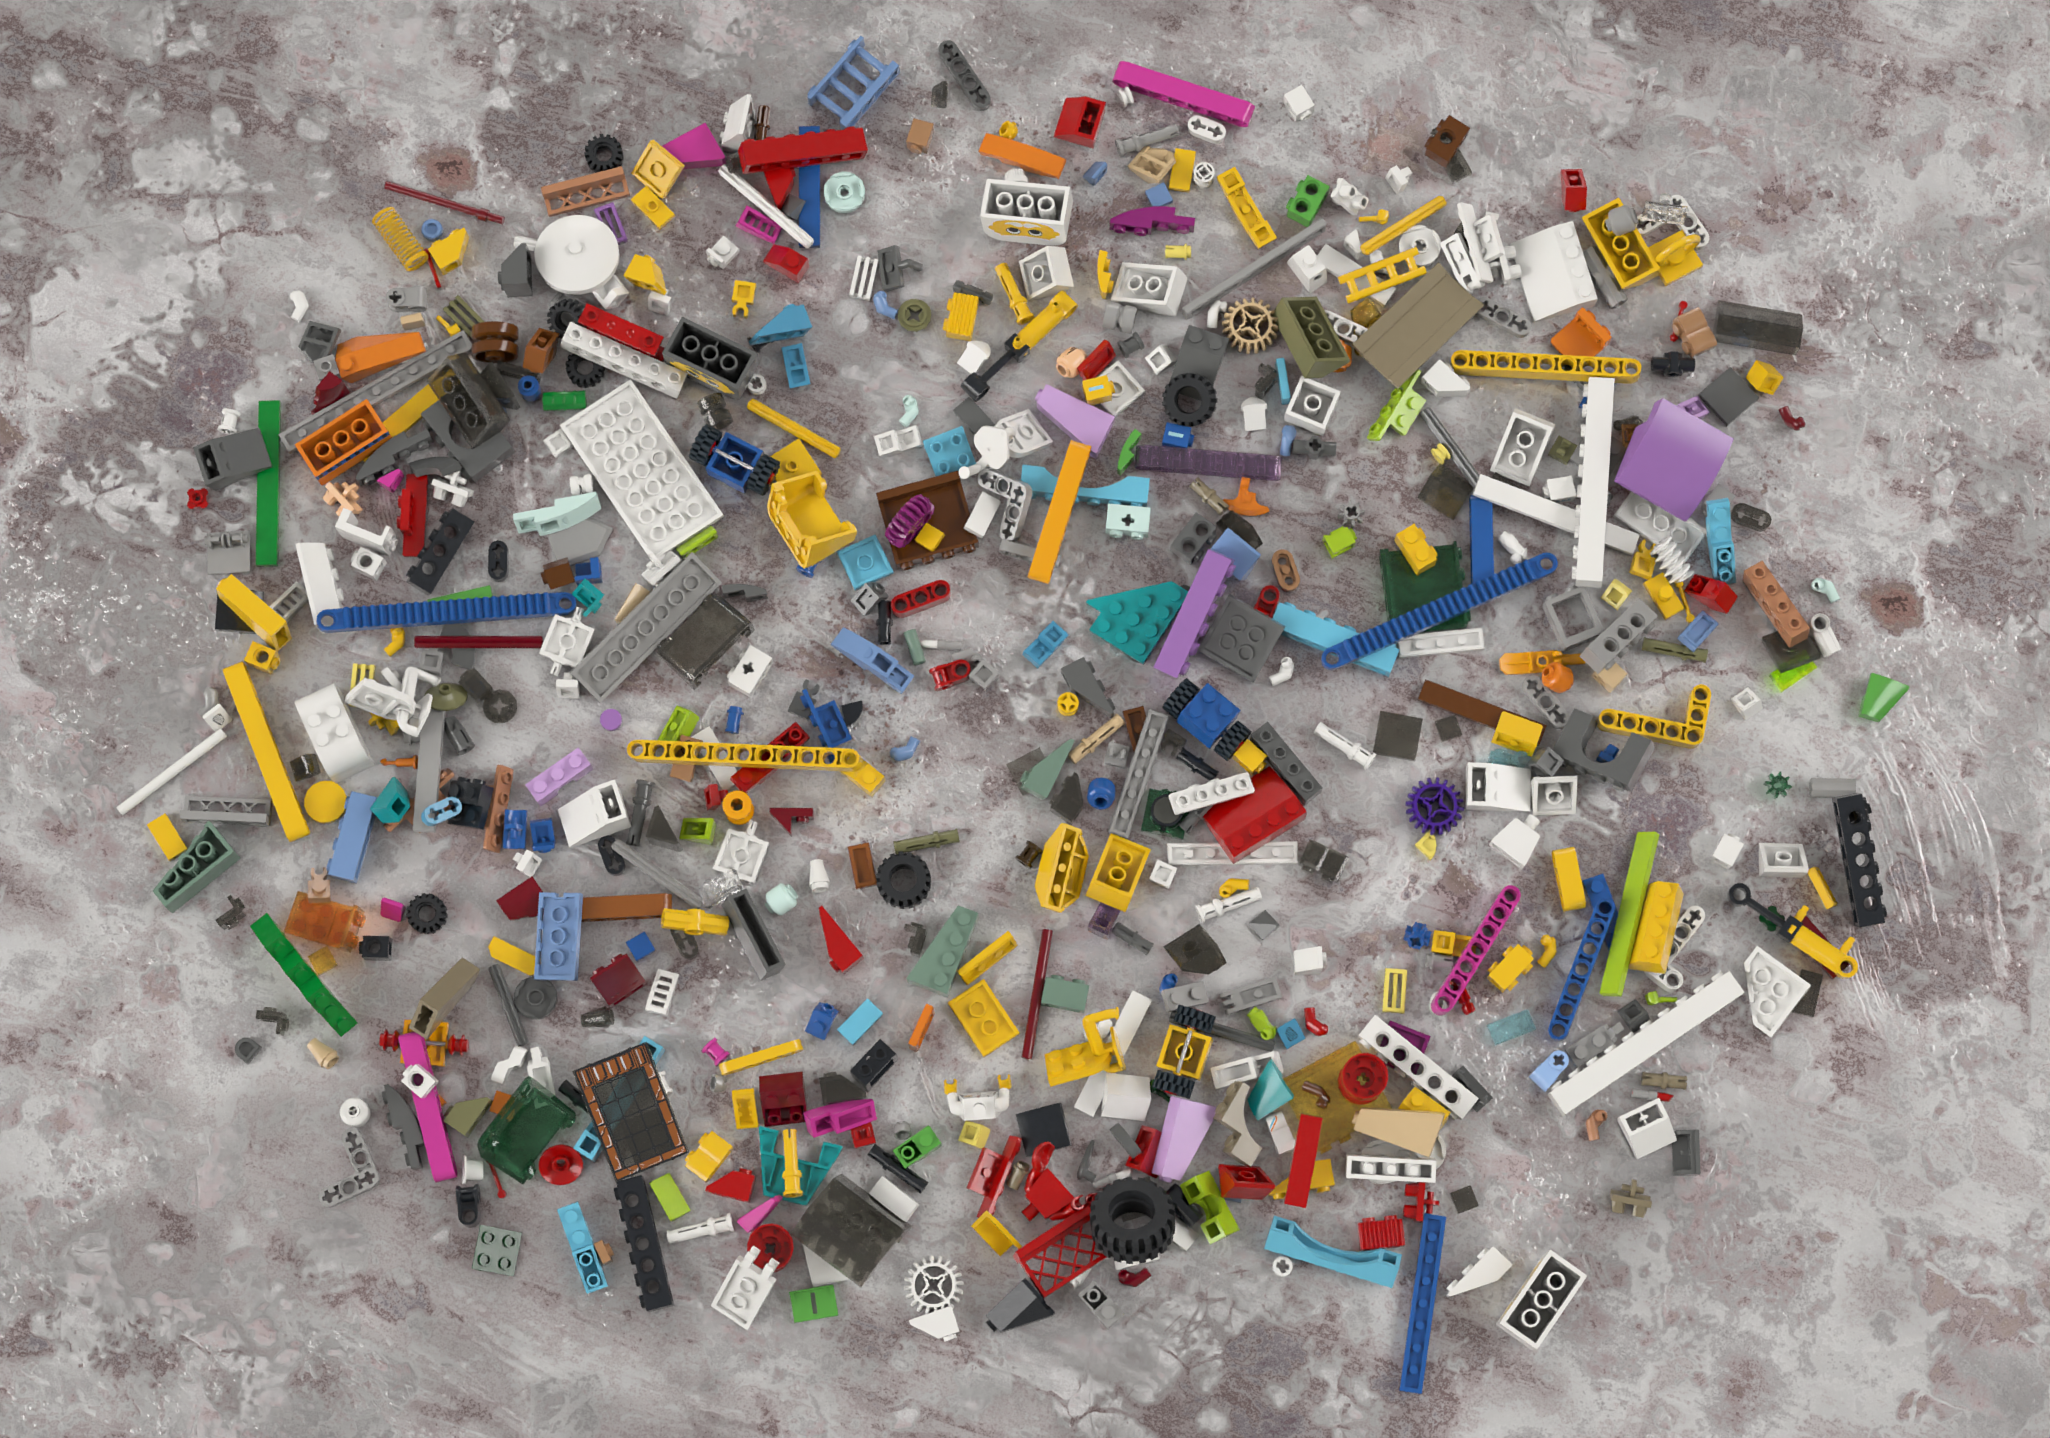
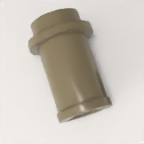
[1006,1160,1030,1190]

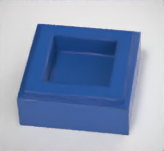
[626,931,656,962]

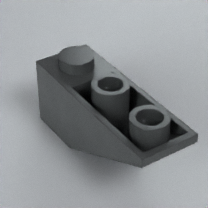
[1061,657,1115,718]

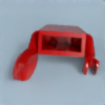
[1021,1142,1088,1222]

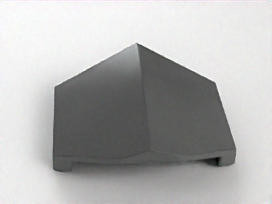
[298,321,342,363]

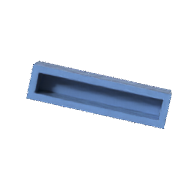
[327,791,377,884]

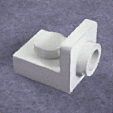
[706,236,740,269]

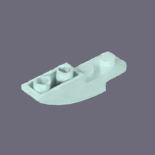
[513,492,601,536]

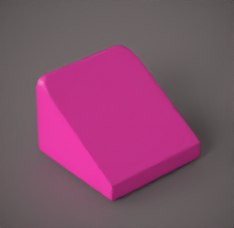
[377,469,404,493]
[380,897,406,922]

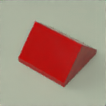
[1218,1164,1275,1200]

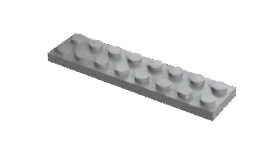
[569,552,722,703]

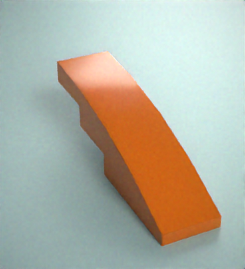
[978,133,1066,179]

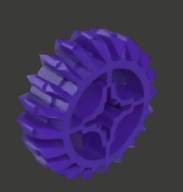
[1405,777,1464,836]

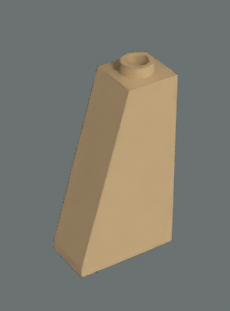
[1352,1107,1445,1157]

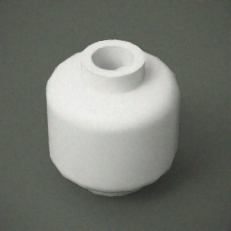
[340,1098,371,1127]

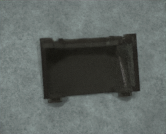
[657,593,755,690]

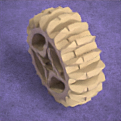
[1222,297,1279,354]

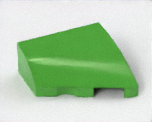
[1858,673,1909,722]

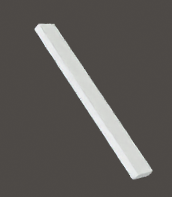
[1473,474,1640,555]

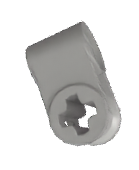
[386,286,428,312]

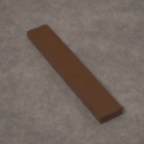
[1418,679,1547,746]

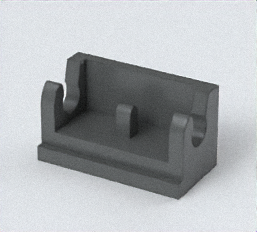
[1672,1130,1701,1176]

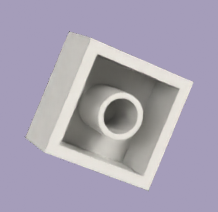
[1284,376,1341,436]

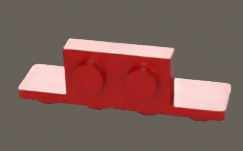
[397,474,428,557]
[966,1135,1022,1218]

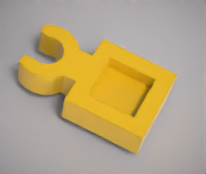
[732,280,756,319]
[1629,540,1656,580]

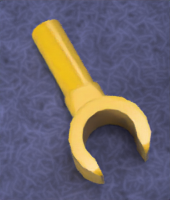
[1359,209,1389,225]
[436,315,461,337]

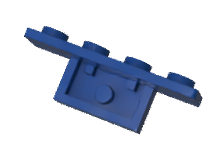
[800,689,852,764]

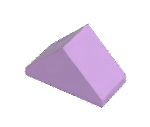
[1676,396,1710,419]

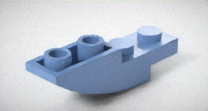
[830,627,914,694]

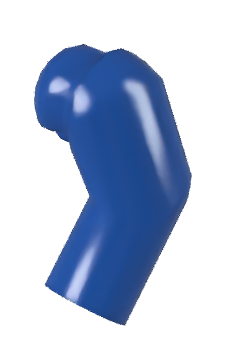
[1159,973,1178,995]

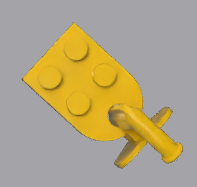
[1044,1007,1126,1087]

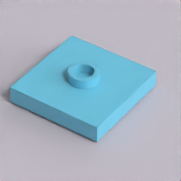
[837,534,894,591]

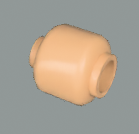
[1056,347,1087,378]

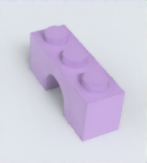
[525,747,594,807]

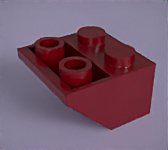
[759,1071,807,1127]

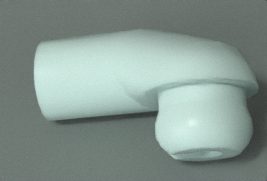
[899,395,919,428]
[1811,578,1840,603]

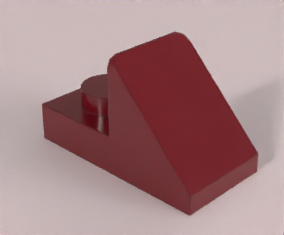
[769,808,814,837]

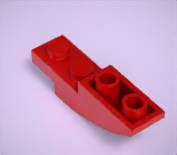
[730,722,810,794]

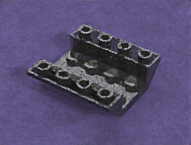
[790,1174,912,1287]

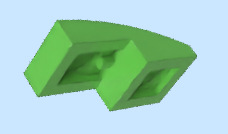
[1117,429,1142,476]

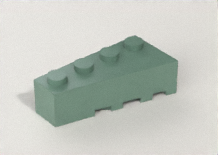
[153,820,241,914]
[906,905,979,998]

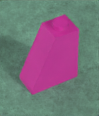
[662,123,727,170]

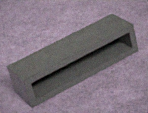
[722,889,786,981]

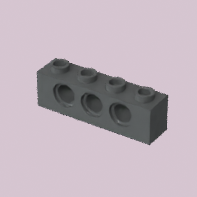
[1250,721,1322,806]

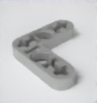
[977,469,1032,542]
[318,1128,380,1207]

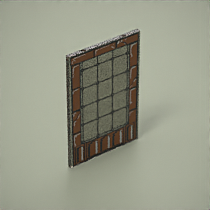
[572,1041,690,1183]

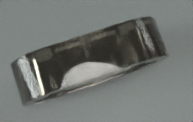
[1731,503,1772,532]
[670,929,699,960]

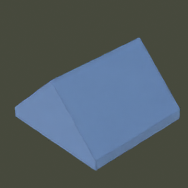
[1211,528,1261,581]

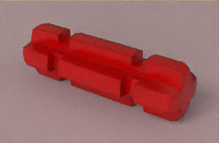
[1450,981,1475,1015]

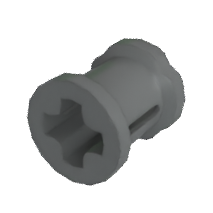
[1117,332,1145,358]

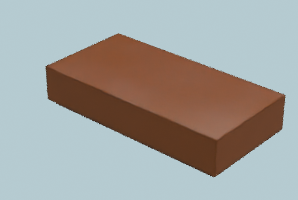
[848,842,877,890]

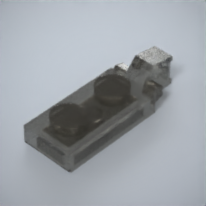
[1430,128,1472,184]

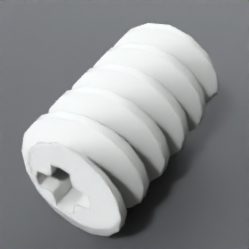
[1650,536,1694,584]

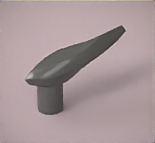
[1077,1140,1096,1183]

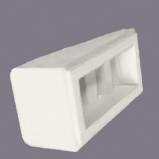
[269,581,308,623]
[645,969,679,1016]

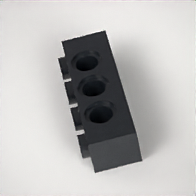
[406,508,475,595]

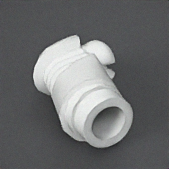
[1497,531,1527,565]

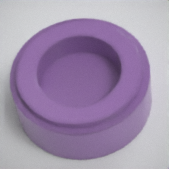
[600,709,622,731]

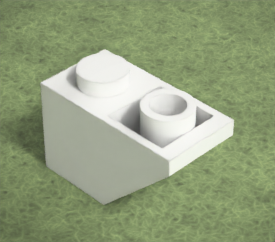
[1421,359,1471,397]
[1293,946,1327,975]

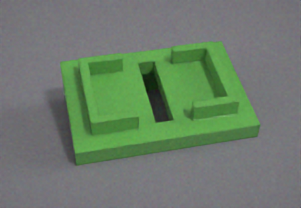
[789,1285,838,1323]

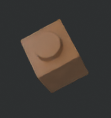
[906,118,934,154]

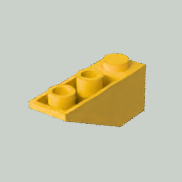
[1268,1159,1335,1200]

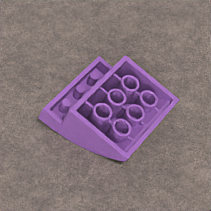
[1614,398,1734,522]

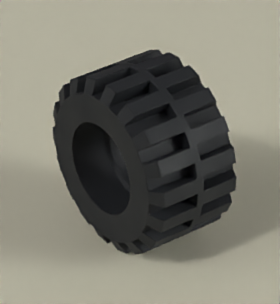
[1162,373,1218,427]
[876,851,931,909]

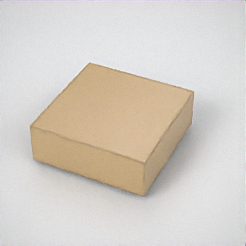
[400,313,425,331]

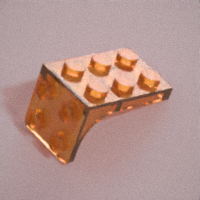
[284,891,366,953]

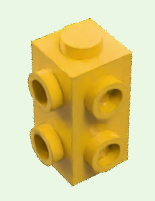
[1487,944,1534,993]

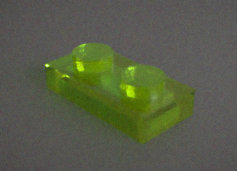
[1769,650,1817,693]

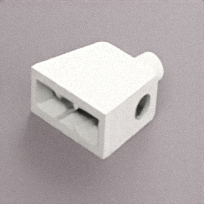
[1287,245,1327,294]
[1489,814,1540,869]

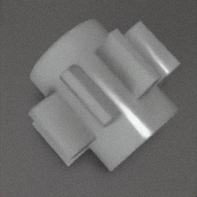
[1338,500,1365,528]

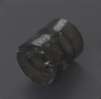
[697,393,733,430]

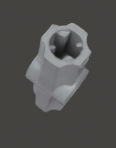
[1583,246,1628,309]

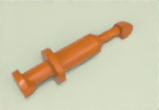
[380,755,418,769]

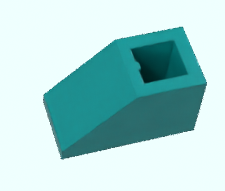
[370,777,410,823]

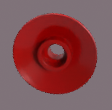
[539,1144,583,1185]

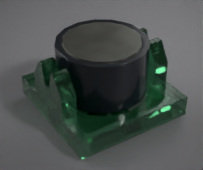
[1141,789,1189,840]

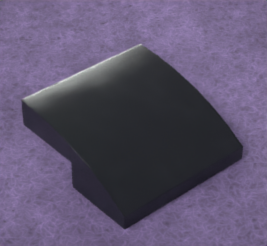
[215,590,264,634]
[1015,1103,1072,1157]

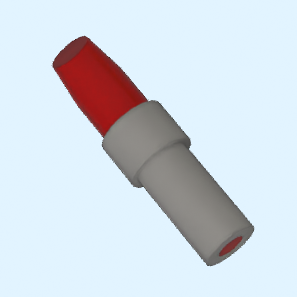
[1631,1088,1674,1102]

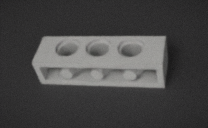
[1580,598,1658,674]

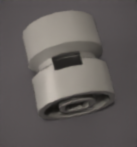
[1102,301,1138,334]

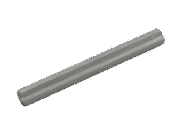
[612,839,703,909]

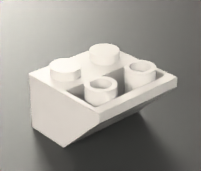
[1617,1098,1677,1160]

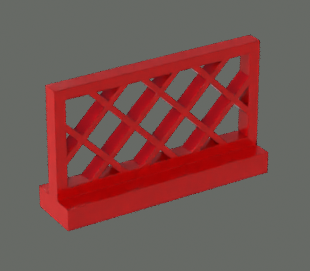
[1013,1205,1107,1299]

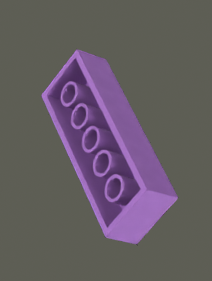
[1154,549,1236,678]

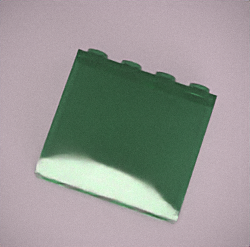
[1378,541,1471,634]

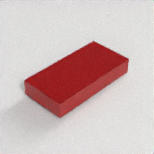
[1077,339,1116,381]

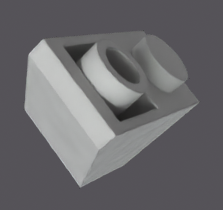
[1078,1280,1124,1330]

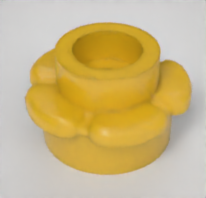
[999,121,1018,139]

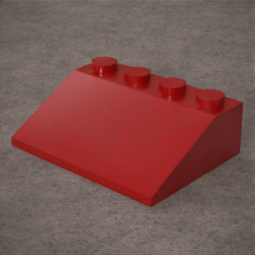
[1203,766,1307,864]

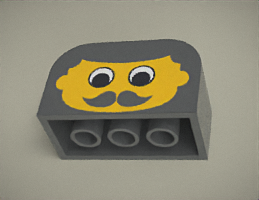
[662,317,760,400]

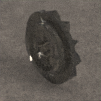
[482,689,517,723]

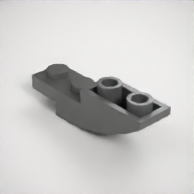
[355,429,434,486]
[382,1084,425,1171]

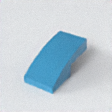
[781,343,810,389]
[1022,621,1069,669]

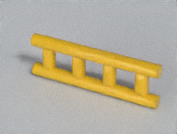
[1337,247,1427,304]

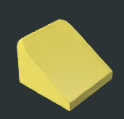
[1600,579,1632,610]
[958,1121,990,1149]

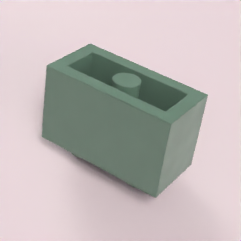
[1041,975,1089,1014]

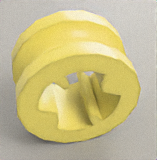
[1431,443,1451,465]

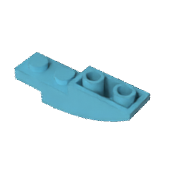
[1705,498,1736,584]
[557,1201,608,1294]

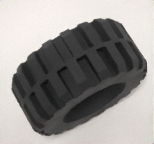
[1090,1177,1175,1264]

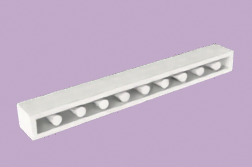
[1572,377,1615,588]
[1548,971,1745,1117]

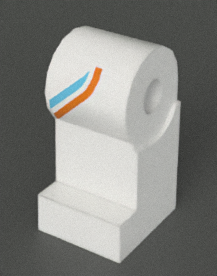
[1265,1111,1295,1156]

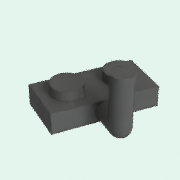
[877,245,923,292]

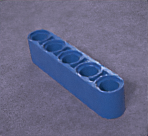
[1469,495,1494,584]

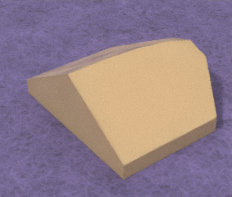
[1127,146,1176,184]

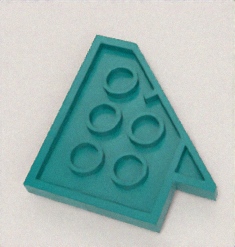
[1086,581,1188,665]

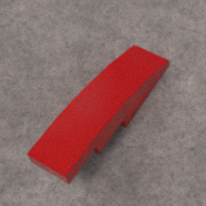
[1284,1113,1323,1208]

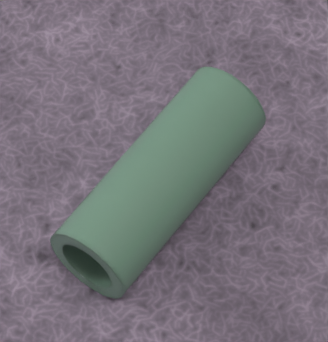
[903,629,926,666]

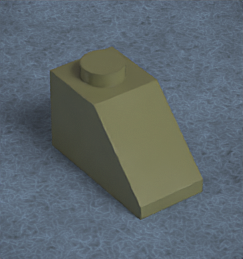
[443,1097,493,1138]

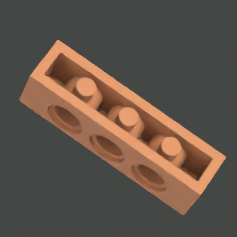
[1742,561,1810,648]

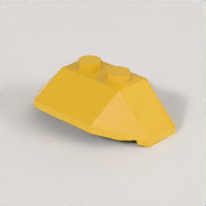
[1035,823,1089,913]

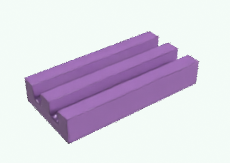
[594,202,628,245]

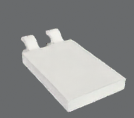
[711,1245,779,1330]

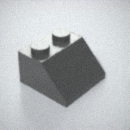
[498,243,533,298]

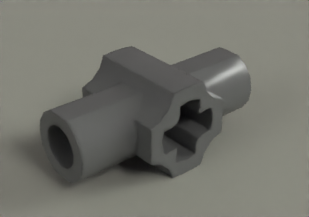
[1293,436,1336,460]

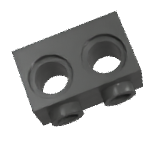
[1170,512,1217,565]

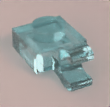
[1487,749,1527,768]

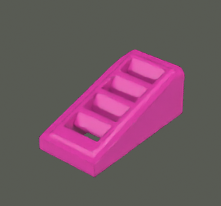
[735,205,782,244]
[737,1195,783,1233]

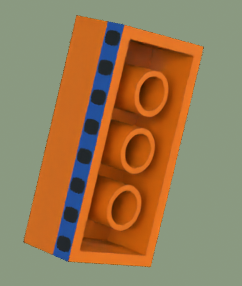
[294,399,392,486]

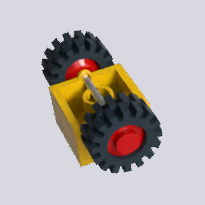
[1152,1005,1216,1099]

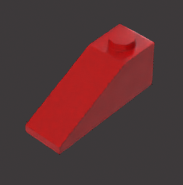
[819,906,864,975]

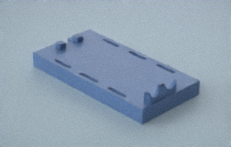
[534,892,583,981]

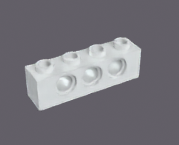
[1345,1154,1437,1183]

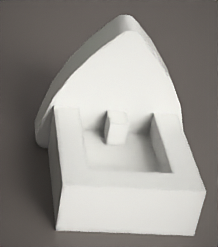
[957,341,991,374]
[1241,397,1267,431]

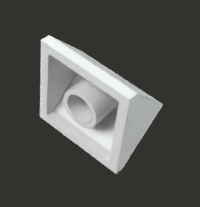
[1531,776,1577,816]
[1759,843,1809,878]
[1101,1072,1151,1121]

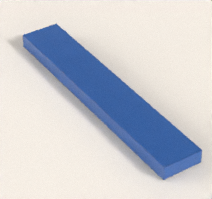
[799,126,820,248]

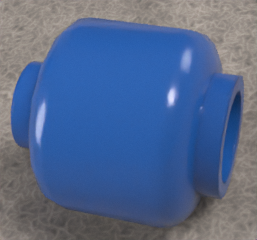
[1087,778,1116,810]

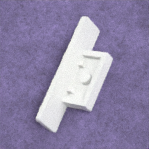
[1457,202,1505,283]
[1168,772,1255,815]

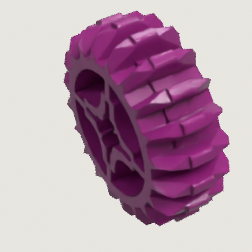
[885,494,934,548]

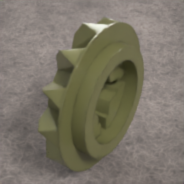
[898,299,931,332]

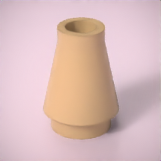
[307,1038,339,1069]

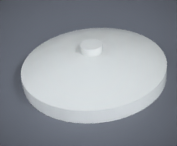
[534,215,619,295]

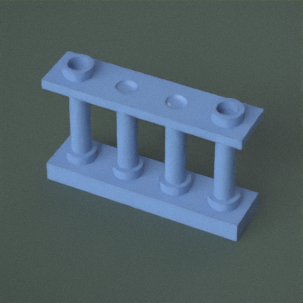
[807,36,900,130]

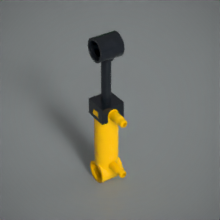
[960,290,1078,402]
[1727,883,1858,979]

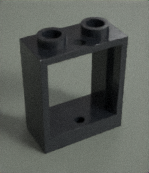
[850,1039,898,1092]

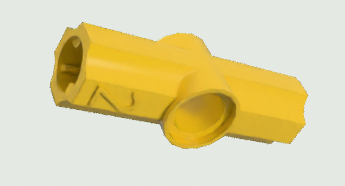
[661,908,729,936]

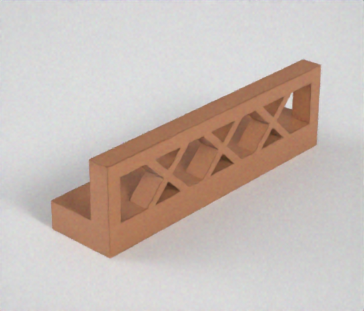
[541,166,630,217]

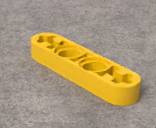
[719,1039,803,1076]

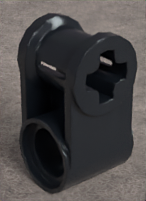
[456,1184,481,1228]

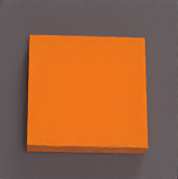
[908,1004,935,1052]

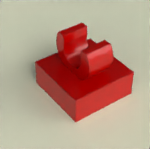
[704,784,728,811]
[850,1122,876,1149]

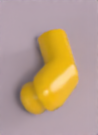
[384,628,405,657]
[1219,878,1249,898]
[1537,934,1557,968]

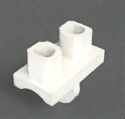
[1330,178,1369,215]
[1489,246,1521,286]
[431,470,474,507]
[641,550,681,586]

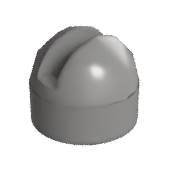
[710,1074,727,1092]
[893,1121,911,1140]

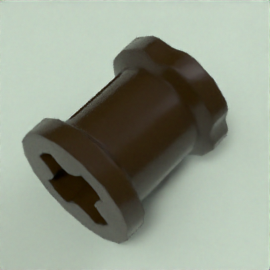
[1015,840,1043,869]

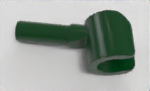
[1150,1079,1170,1103]

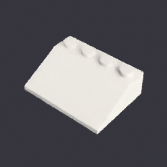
[1509,221,1598,323]

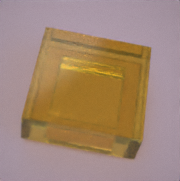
[308,946,338,976]

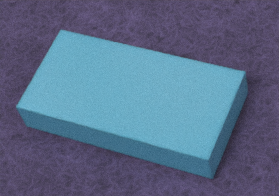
[1275,358,1291,405]
[837,998,883,1045]

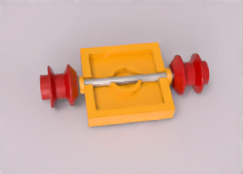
[379,1019,469,1067]

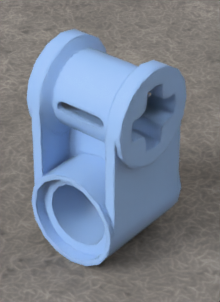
[1529,1050,1569,1092]

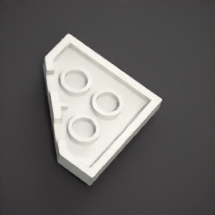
[1744,946,1811,1038]

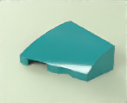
[1247,1059,1294,1121]

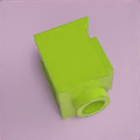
[1322,526,1357,559]

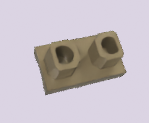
[1610,1179,1652,1218]

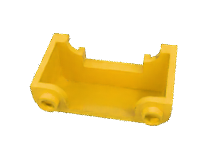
[767,471,857,568]

